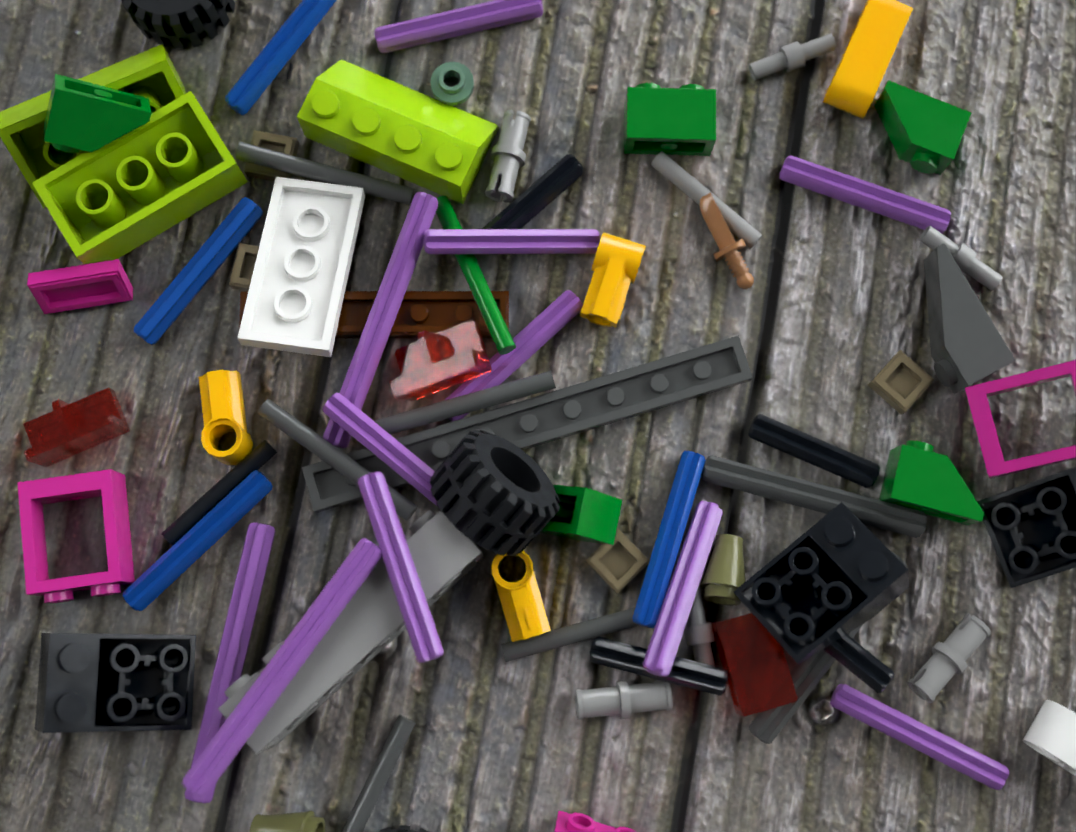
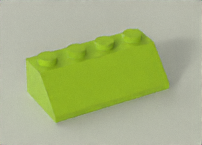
[0,44,187,208]
[297,59,499,204]
[32,91,248,264]

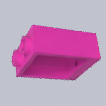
[965,360,1076,479]
[17,469,135,604]

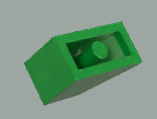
[44,74,151,153]
[874,80,971,175]
[879,440,984,525]
[540,484,622,545]

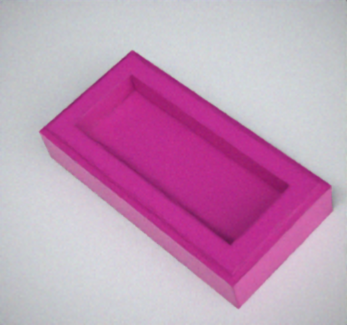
[27,259,133,314]

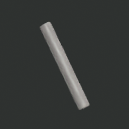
[651,151,763,249]

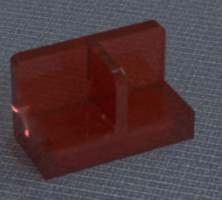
[389,320,492,401]
[24,387,130,467]
[712,613,797,717]

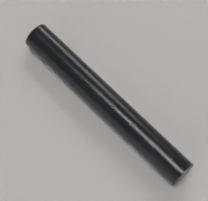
[162,440,277,545]

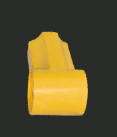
[580,232,646,328]
[198,369,253,465]
[491,551,551,642]

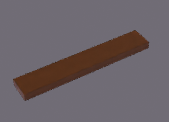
[239,291,509,338]

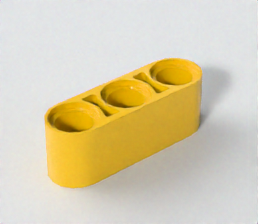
[823,0,913,119]

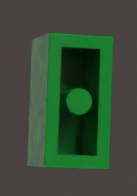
[624,83,716,156]

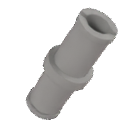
[485,110,531,203]
[907,613,991,703]
[575,681,673,720]

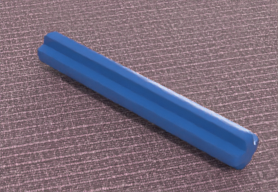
[225,0,337,115]
[133,197,263,345]
[632,451,706,628]
[122,470,273,611]

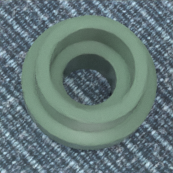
[430,62,474,105]

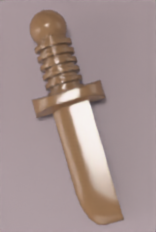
[699,192,754,289]

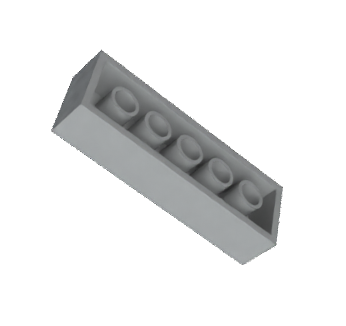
[218,510,485,755]

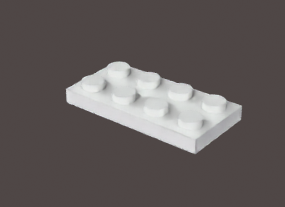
[237,177,365,357]

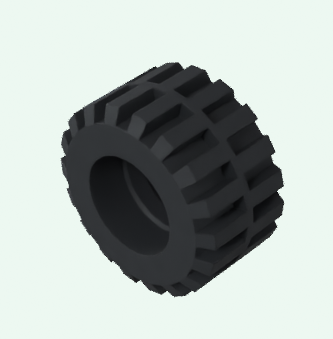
[121,0,236,49]
[430,430,560,556]

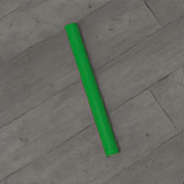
[436,196,516,355]

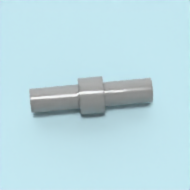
[748,33,836,80]
[919,226,1003,291]
[684,586,715,666]

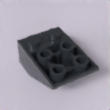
[977,466,1076,588]
[734,502,909,665]
[35,633,196,733]

